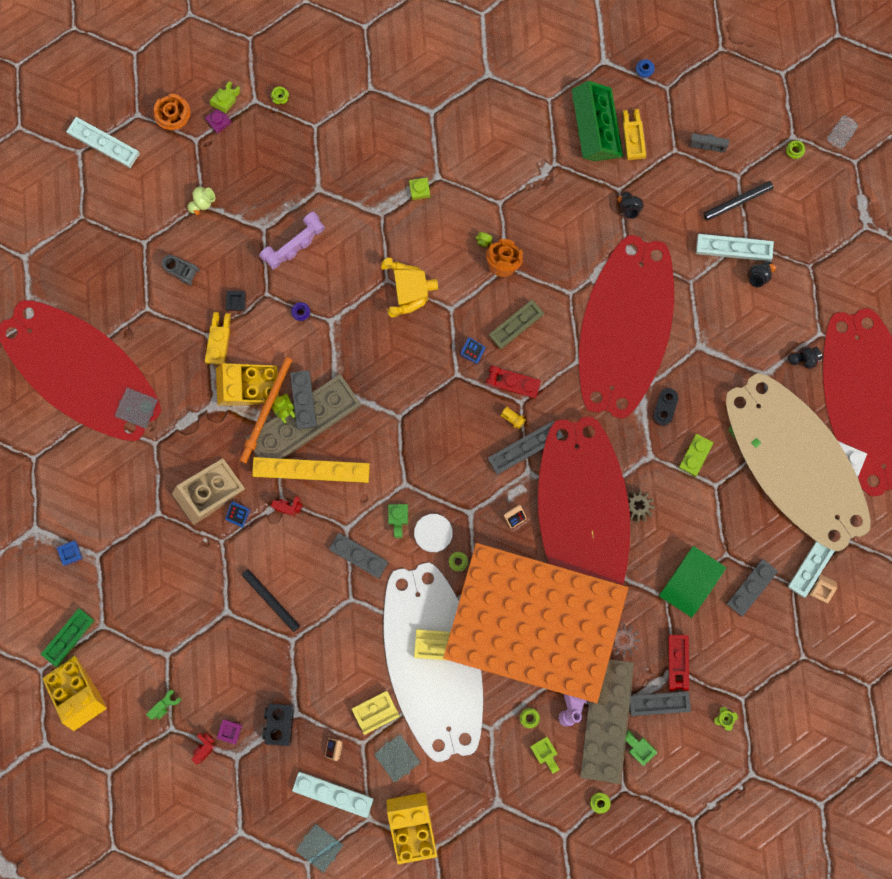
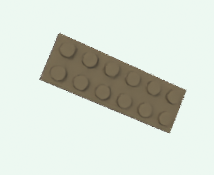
[245,374,362,459]
[580,660,634,784]

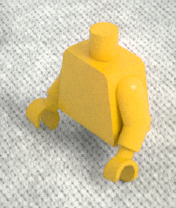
[381,258,438,318]

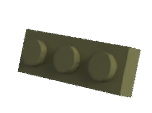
[489,300,544,350]

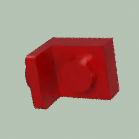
[271,496,303,517]
[191,732,217,765]

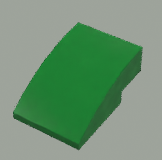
[659,546,727,618]

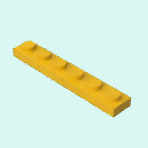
[253,457,370,483]

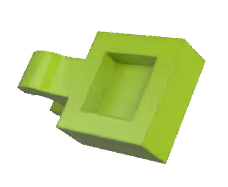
[530,737,560,774]

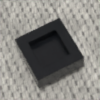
[226,291,246,311]

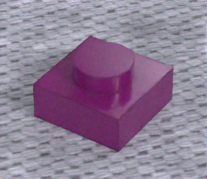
[205,109,232,134]
[217,719,243,745]

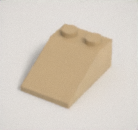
[172,458,245,525]

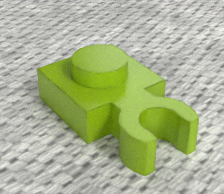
[210,82,240,114]
[272,393,295,423]

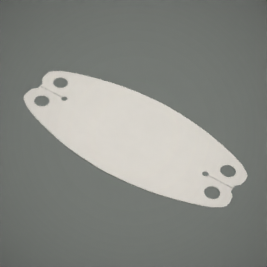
[384,563,483,762]

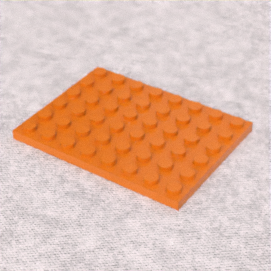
[443,543,629,703]

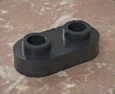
[653,388,678,426]

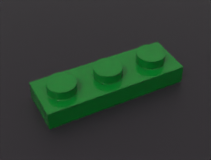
[40,608,96,667]

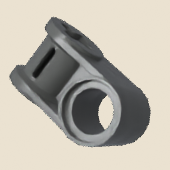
[162,255,200,286]

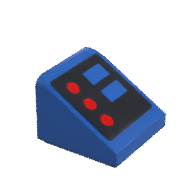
[461,337,486,364]
[225,501,251,528]

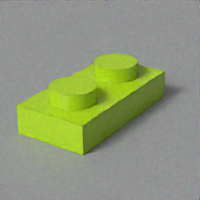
[678,434,714,477]

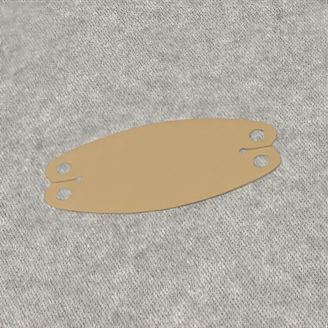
[726,373,871,551]

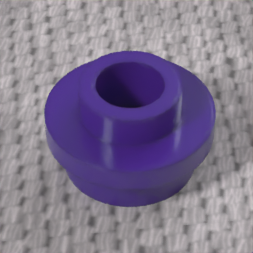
[291,302,310,321]

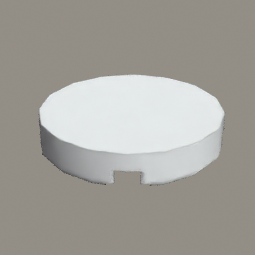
[414,514,452,552]

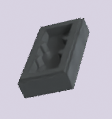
[689,133,729,153]

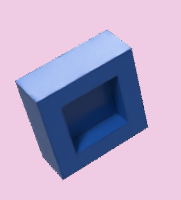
[57,540,83,566]

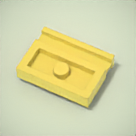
[414,629,450,661]
[352,691,400,735]

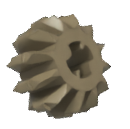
[627,490,655,523]

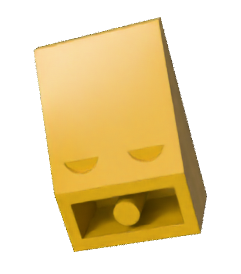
[216,363,279,406]
[42,656,107,731]
[386,792,437,864]

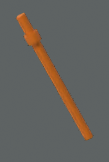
[239,357,292,464]

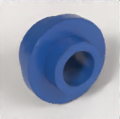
[636,59,655,78]

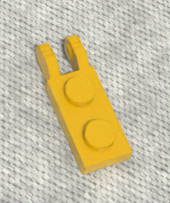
[623,109,646,160]
[205,312,231,365]

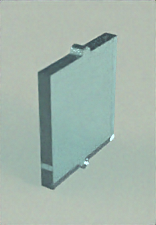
[115,388,158,429]
[374,734,421,783]
[296,824,343,873]

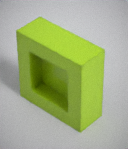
[409,178,430,200]

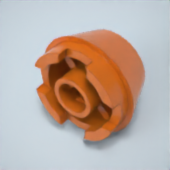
[154,94,190,131]
[486,239,523,277]

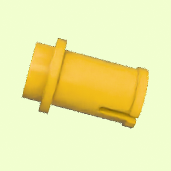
[500,406,526,429]

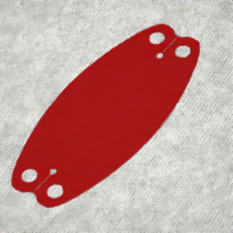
[579,235,674,419]
[0,300,161,441]
[823,308,892,496]
[538,417,630,585]

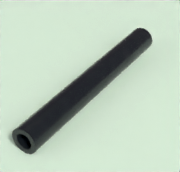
[703,181,774,221]
[242,569,300,633]

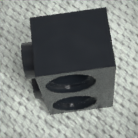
[262,703,295,746]

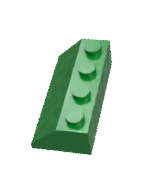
[572,80,624,161]

